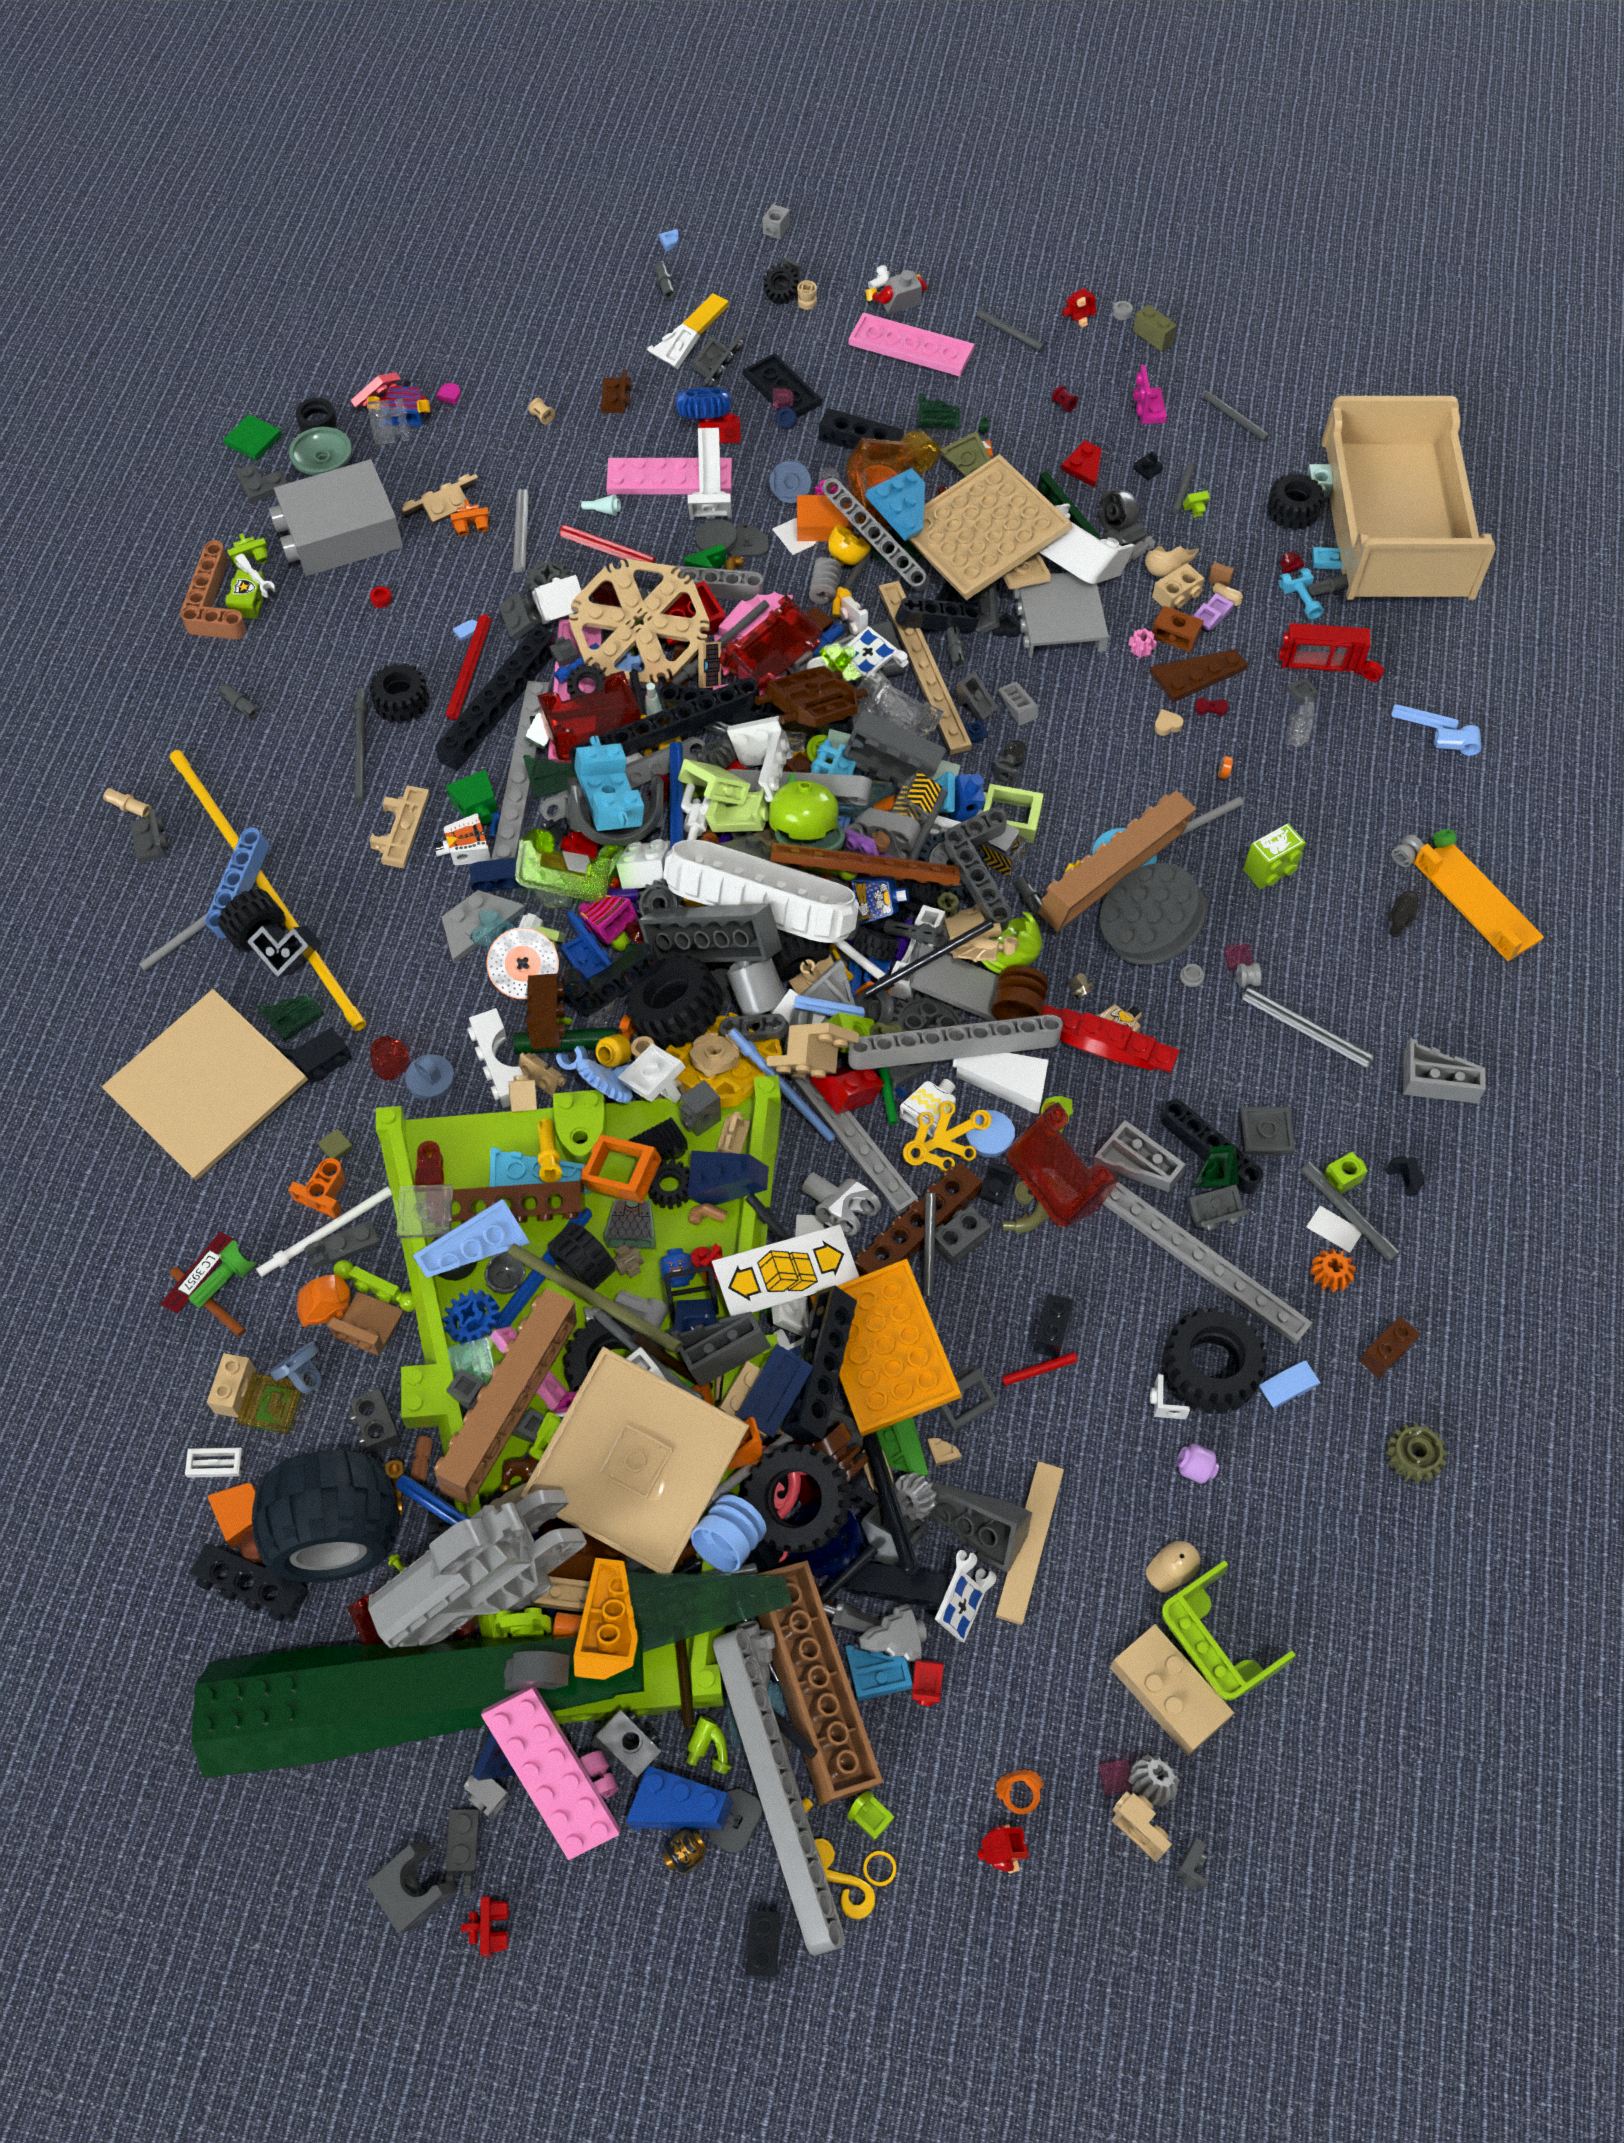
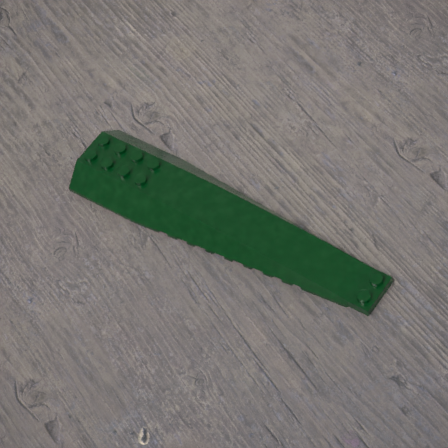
[191,1630,644,1778]

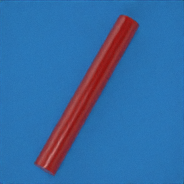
[1001,1352,1078,1387]

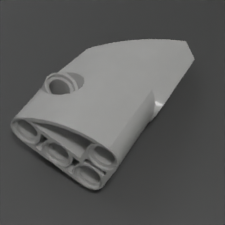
[843,807,921,927]

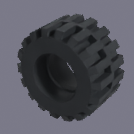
[1267,473,1324,530]
[370,663,430,724]
[218,889,285,952]
[771,929,829,981]
[547,1222,616,1290]

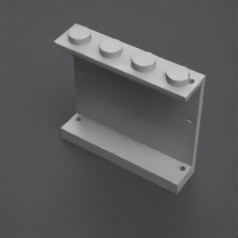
[1013,572,1109,658]

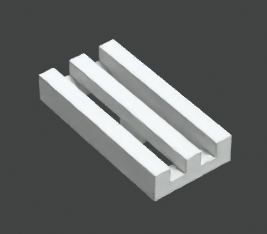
[185,1448,244,1478]

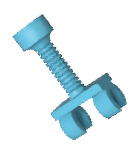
[1278,568,1324,620]

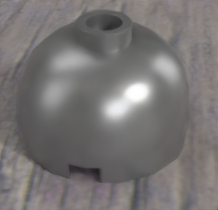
[1099,490,1139,531]

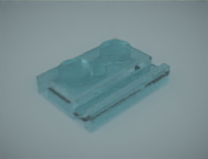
[447,1337,494,1386]

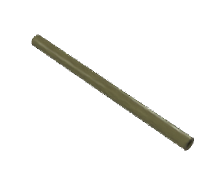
[508,1243,683,1354]

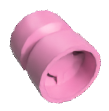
[579,1750,619,1800]

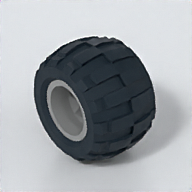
[252,1450,398,1583]

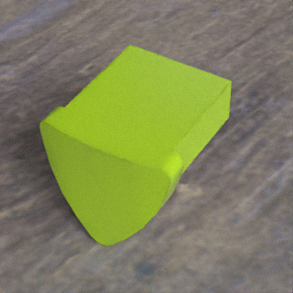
[847,1791,895,1841]

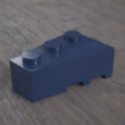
[687,1150,769,1205]

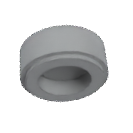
[1112,301,1133,320]

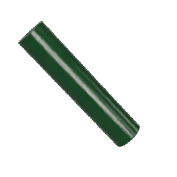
[513,1027,617,1054]

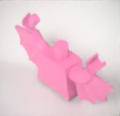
[713,592,802,678]

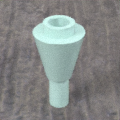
[581,494,621,516]
[645,683,664,716]

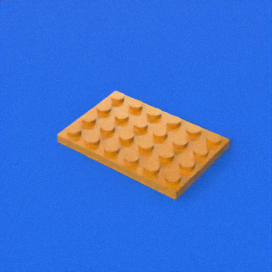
[810,1259,962,1436]

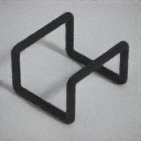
[664,1266,719,1322]

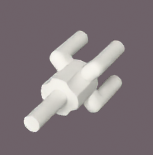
[681,783,711,840]

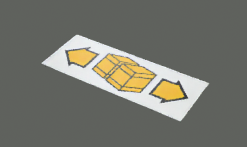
[711,1224,859,1316]

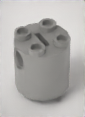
[727,958,786,1016]

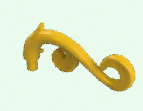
[802,1797,875,1919]

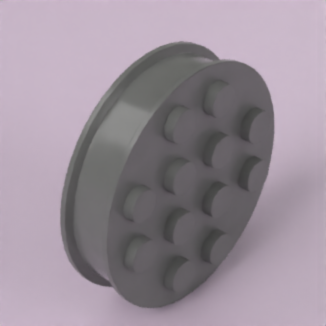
[1100,863,1207,965]

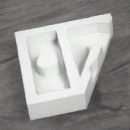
[647,324,700,370]
[839,596,868,637]

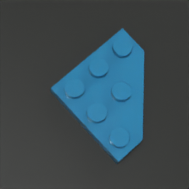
[865,468,925,541]

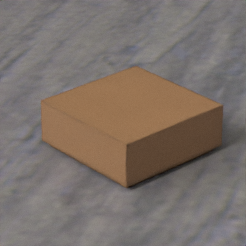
[1208,562,1234,587]

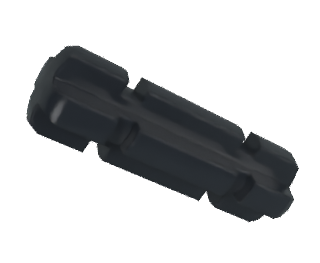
[868,908,909,931]

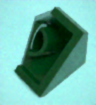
[1190,1145,1239,1188]

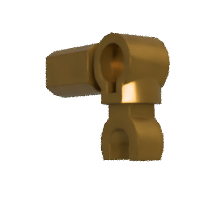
[385,1460,404,1516]

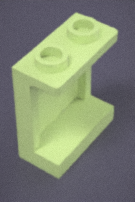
[678,759,751,805]
[705,786,770,832]

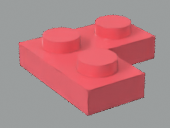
[350,372,401,407]

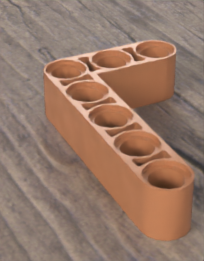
[180,540,247,639]

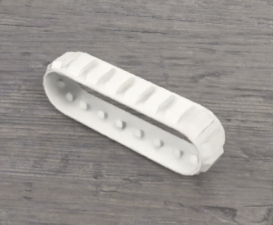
[663,840,859,943]

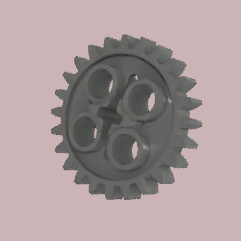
[891,994,966,1063]

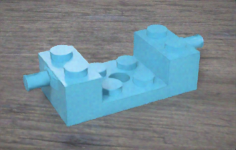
[574,736,644,831]

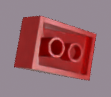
[664,580,726,645]

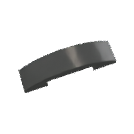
[446,1369,545,1443]

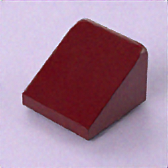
[799,1474,822,1507]

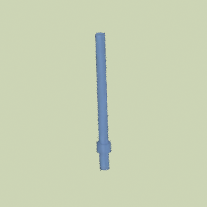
[728,1027,836,1142]

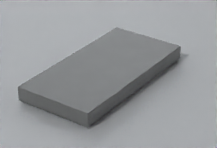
[909,943,999,1021]

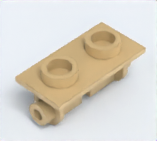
[518,1052,566,1097]
[716,1111,751,1154]

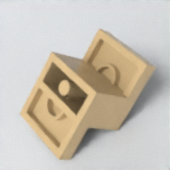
[767,1023,859,1079]

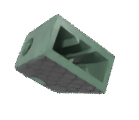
[605,1200,656,1249]

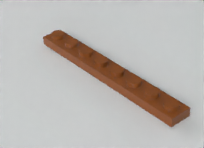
[770,842,960,886]

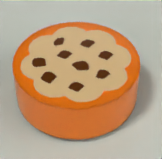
[1218,756,1233,779]

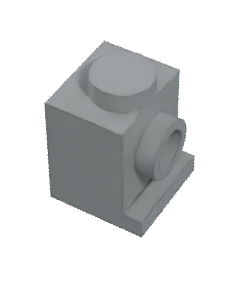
[464,1775,511,1821]

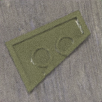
[940,431,991,477]

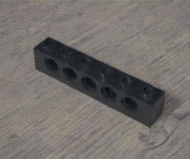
[781,1285,857,1445]

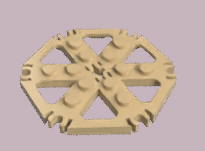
[568,559,710,686]

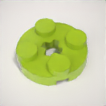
[493,1607,551,1638]

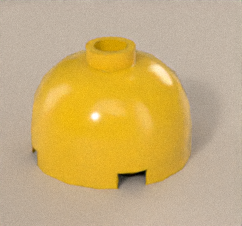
[828,525,871,566]

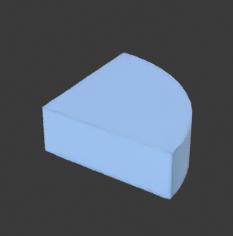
[659,229,679,252]

